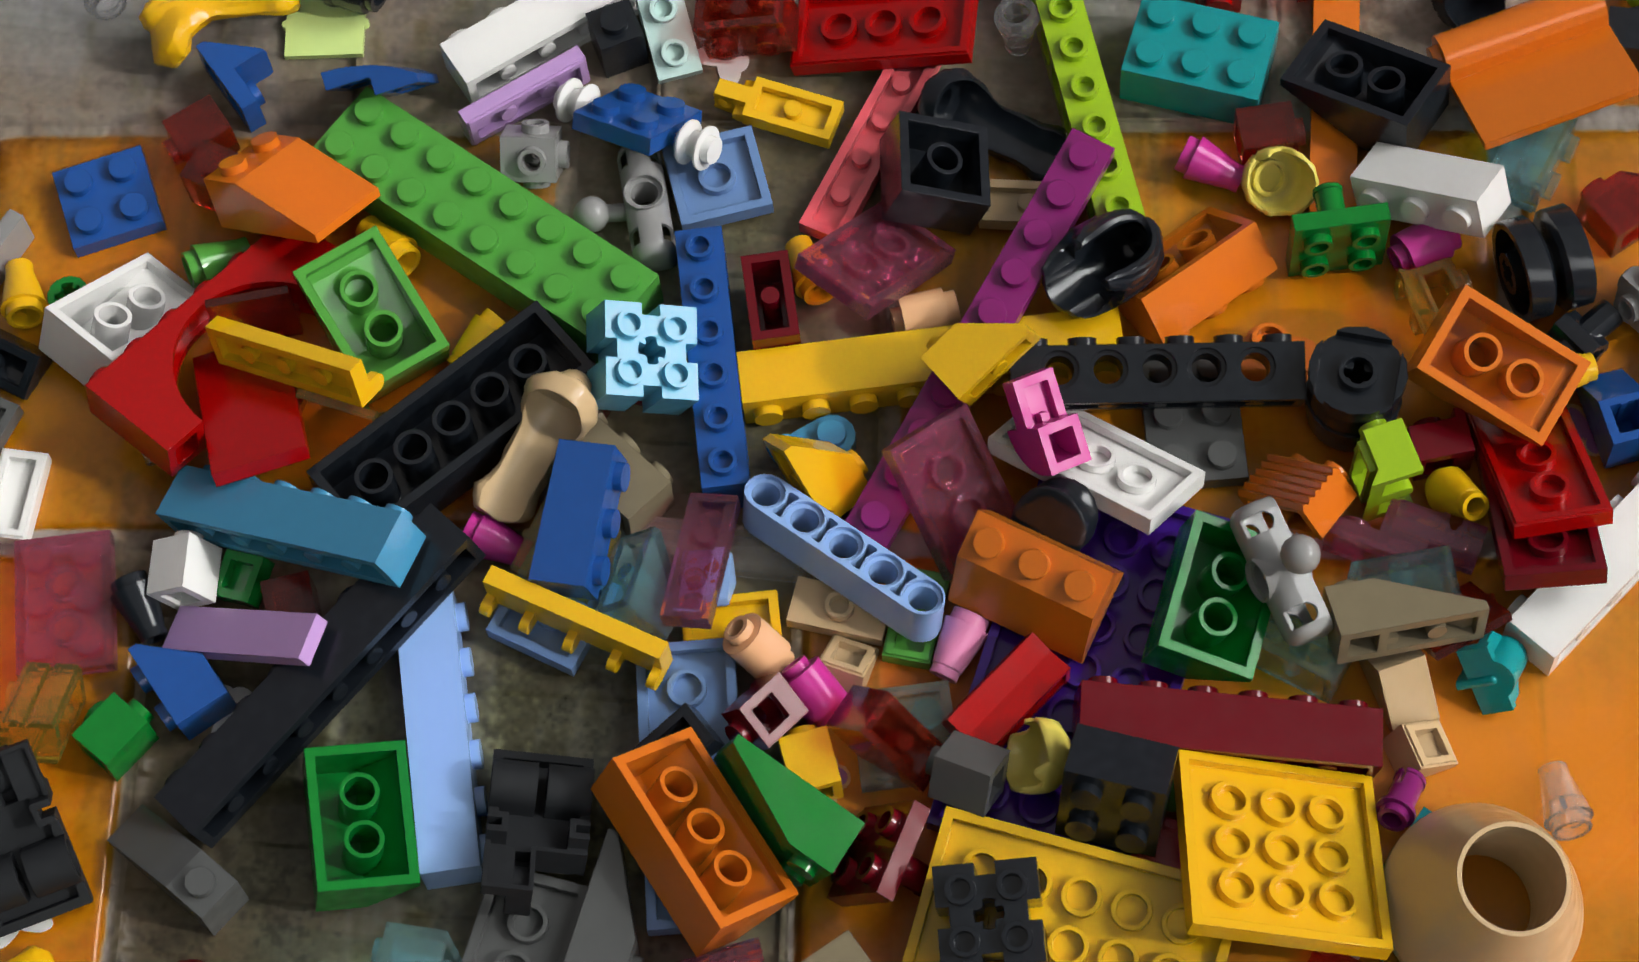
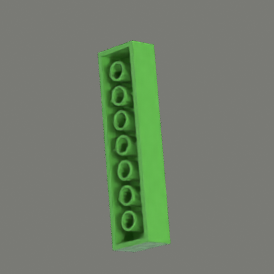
[313,86,664,363]

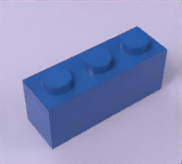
[528,439,630,601]

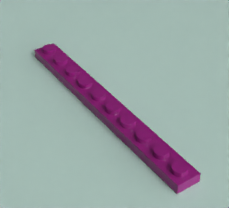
[846,128,1115,550]

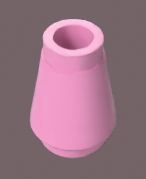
[929,606,990,684]

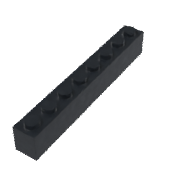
[154,503,486,849]

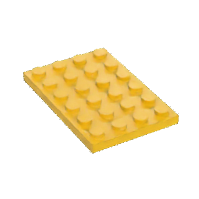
[902,806,1233,962]

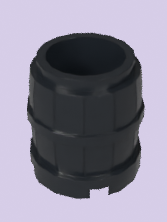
[1305,327,1408,452]

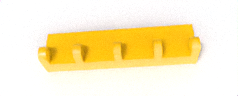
[205,316,384,408]
[479,565,673,691]

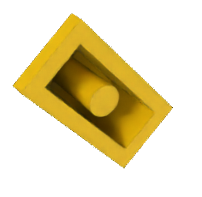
[920,323,1041,406]
[763,433,868,517]

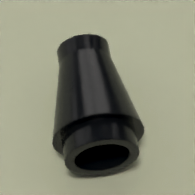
[110,570,168,646]

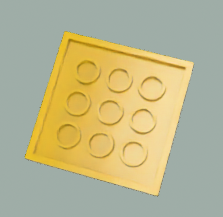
[1174,749,1394,960]

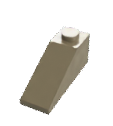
[1322,578,1490,665]

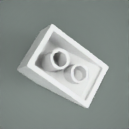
[38,252,195,386]

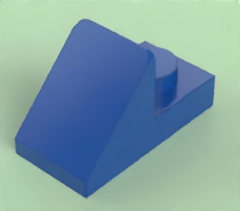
[195,41,273,133]

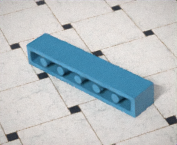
[155,465,426,588]

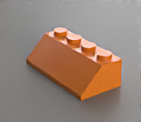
[590,727,799,957]

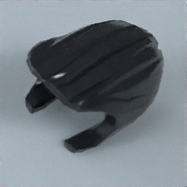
[1041,209,1164,319]

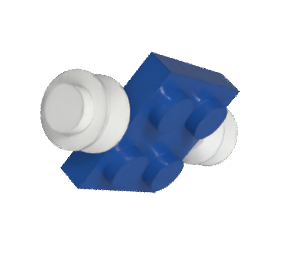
[553,78,722,171]

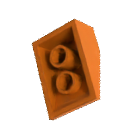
[203,131,381,243]
[1407,284,1591,447]

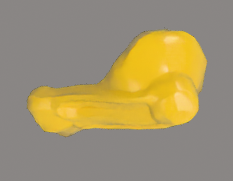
[138,0,301,68]

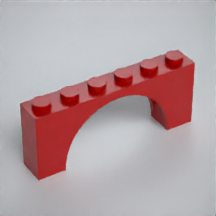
[85,234,336,477]

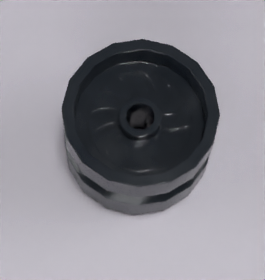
[1492,203,1597,323]

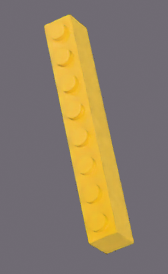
[736,307,1123,426]

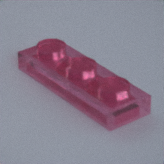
[660,492,741,629]

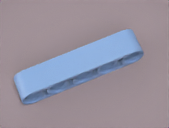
[742,474,946,643]

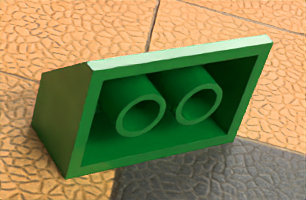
[1141,510,1271,682]
[302,740,420,912]

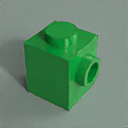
[71,692,159,782]

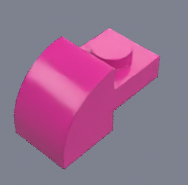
[1002,367,1092,476]

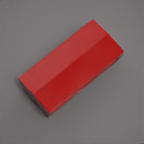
[940,632,1071,748]

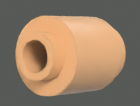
[889,287,961,332]
[722,613,795,679]

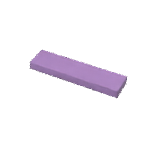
[162,606,328,666]

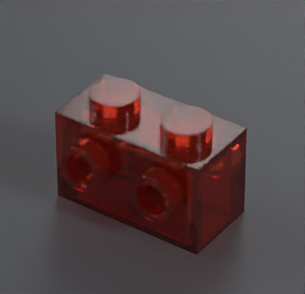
[693,0,800,61]

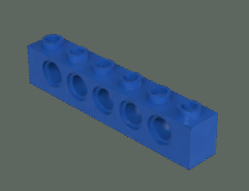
[674,225,751,512]

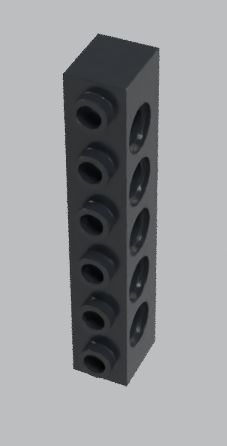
[1008,333,1306,412]

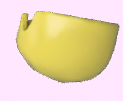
[1241,146,1319,217]
[1006,717,1071,795]

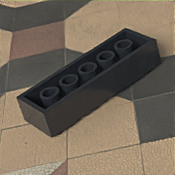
[306,300,595,517]

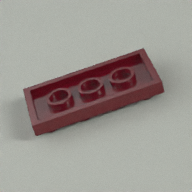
[1476,450,1608,591]

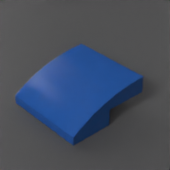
[321,65,439,96]

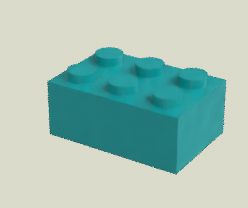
[1119,0,1280,129]

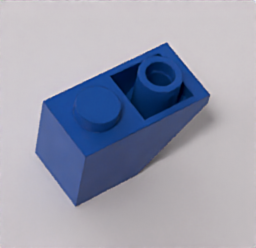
[1576,368,1639,469]
[128,644,237,741]

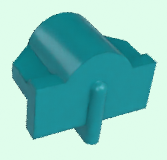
[1456,631,1528,715]

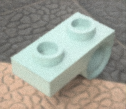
[636,0,703,84]

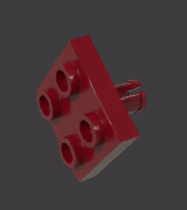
[827,800,931,907]

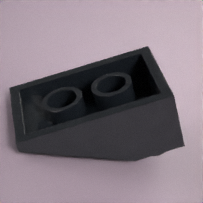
[1280,19,1451,151]

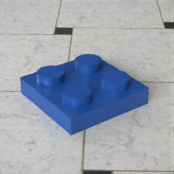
[52,145,167,258]

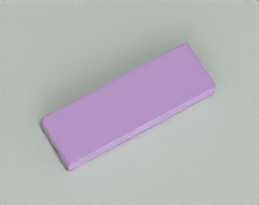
[458,45,590,146]

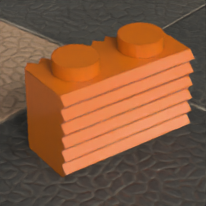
[1238,453,1357,540]

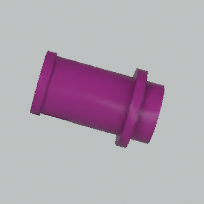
[1375,767,1427,832]

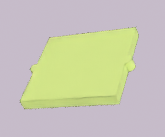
[282,0,370,60]

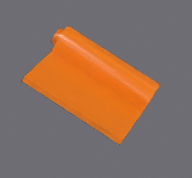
[1426,0,1639,150]

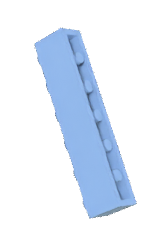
[398,591,488,890]

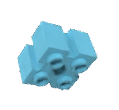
[586,300,699,415]

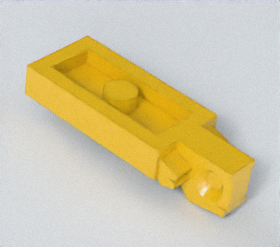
[713,76,844,149]

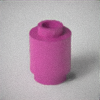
[1387,224,1462,278]
[781,655,851,728]

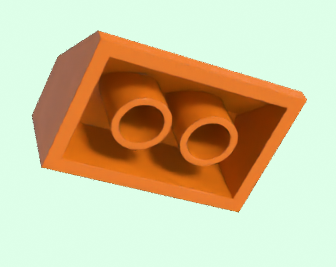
[1118,206,1278,344]
[948,510,1124,664]

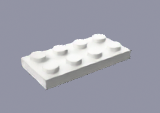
[987,410,1206,535]

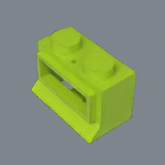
[1349,418,1424,523]

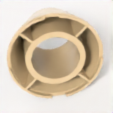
[1384,803,1584,962]

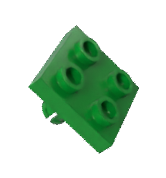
[1285,182,1391,278]

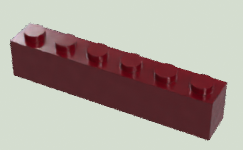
[1072,676,1383,780]

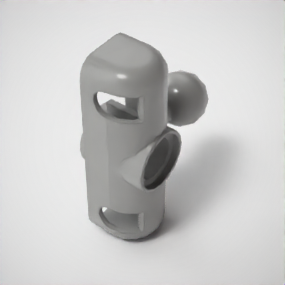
[573,147,677,272]
[1230,496,1333,647]

